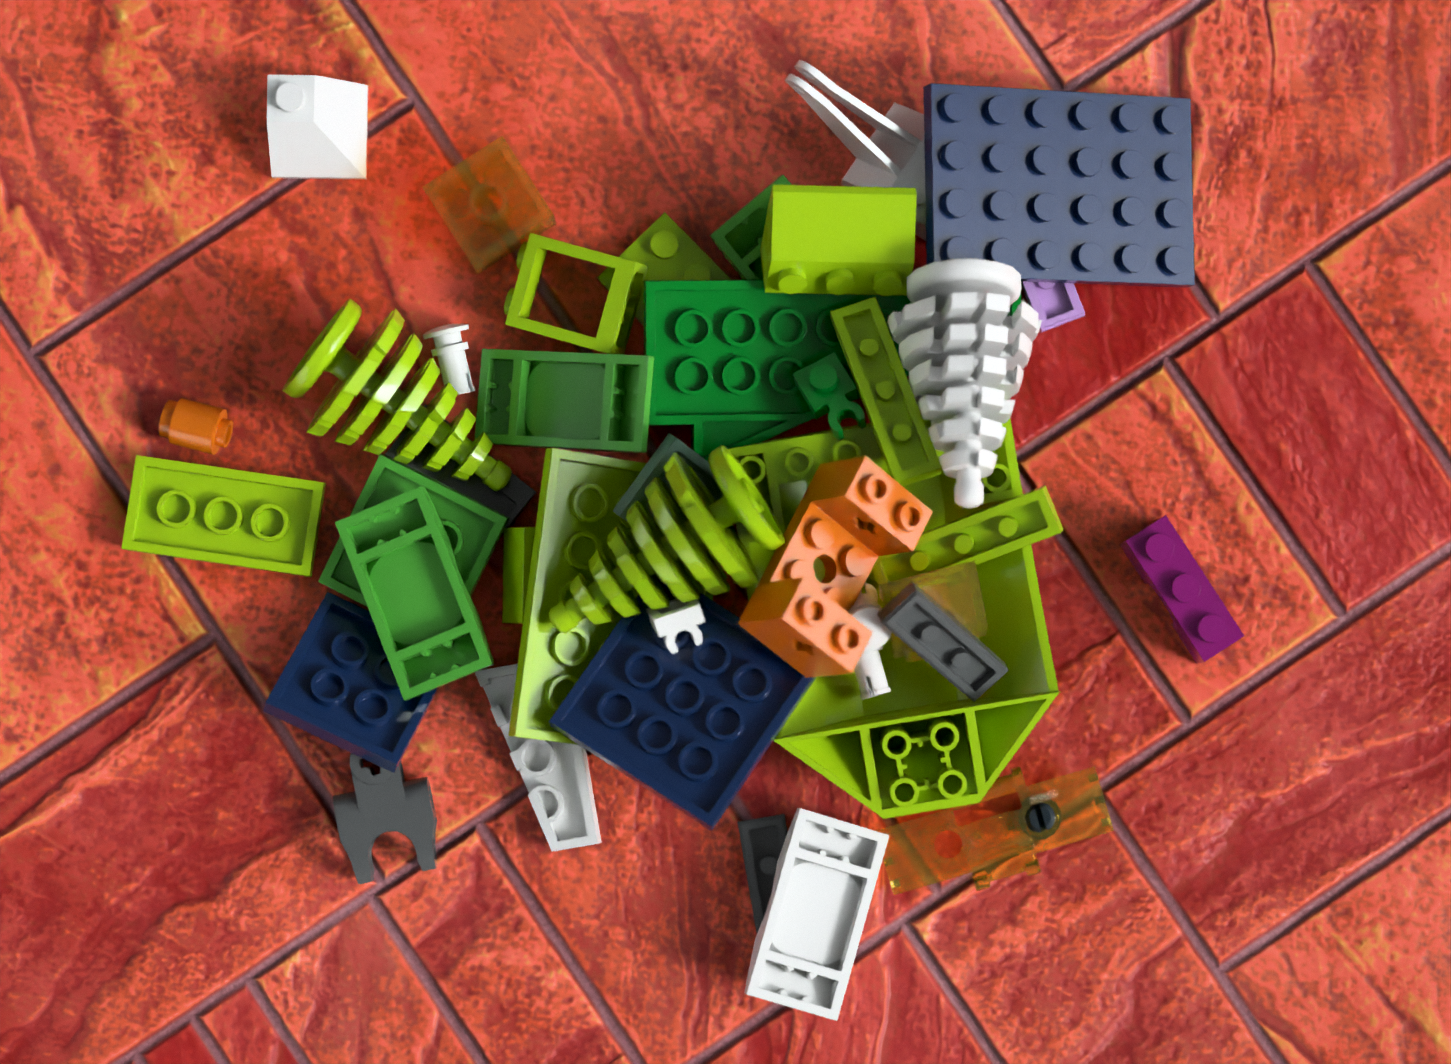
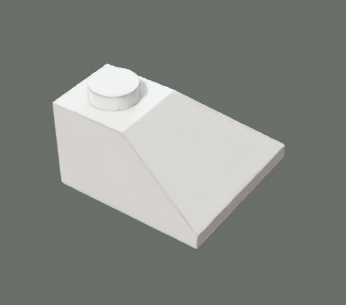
[267,75,368,179]

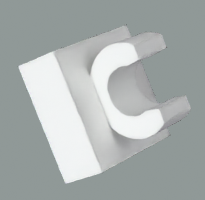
[647,598,705,654]

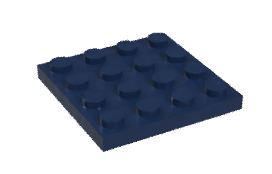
[549,575,816,831]

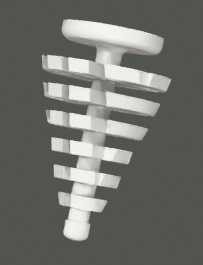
[887,259,1042,508]

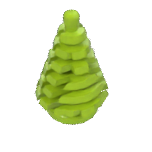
[282,299,512,491]
[549,445,785,633]

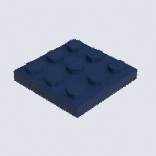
[263,592,439,773]

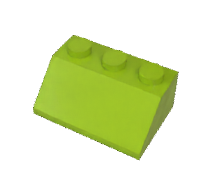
[760,184,917,296]

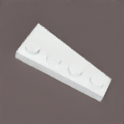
[475,664,602,852]

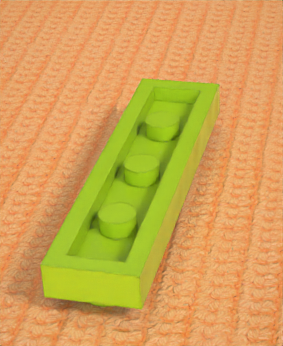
[830,297,942,486]
[872,485,1064,600]

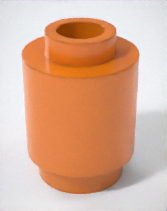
[159,398,233,455]

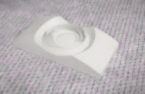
[744,808,889,1021]

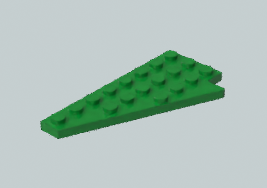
[643,279,1021,461]

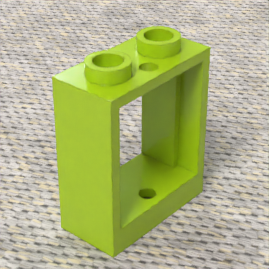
[504,233,649,354]

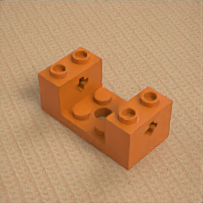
[738,456,933,678]

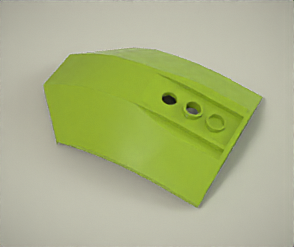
[728,414,1060,819]

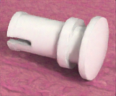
[423,324,475,395]
[848,583,892,651]
[854,646,891,700]

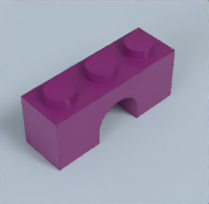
[1119,515,1244,664]

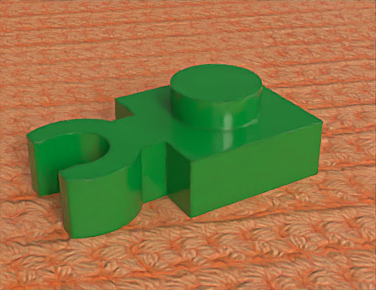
[792,352,866,441]

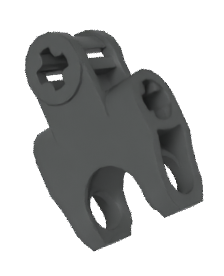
[333,753,437,884]

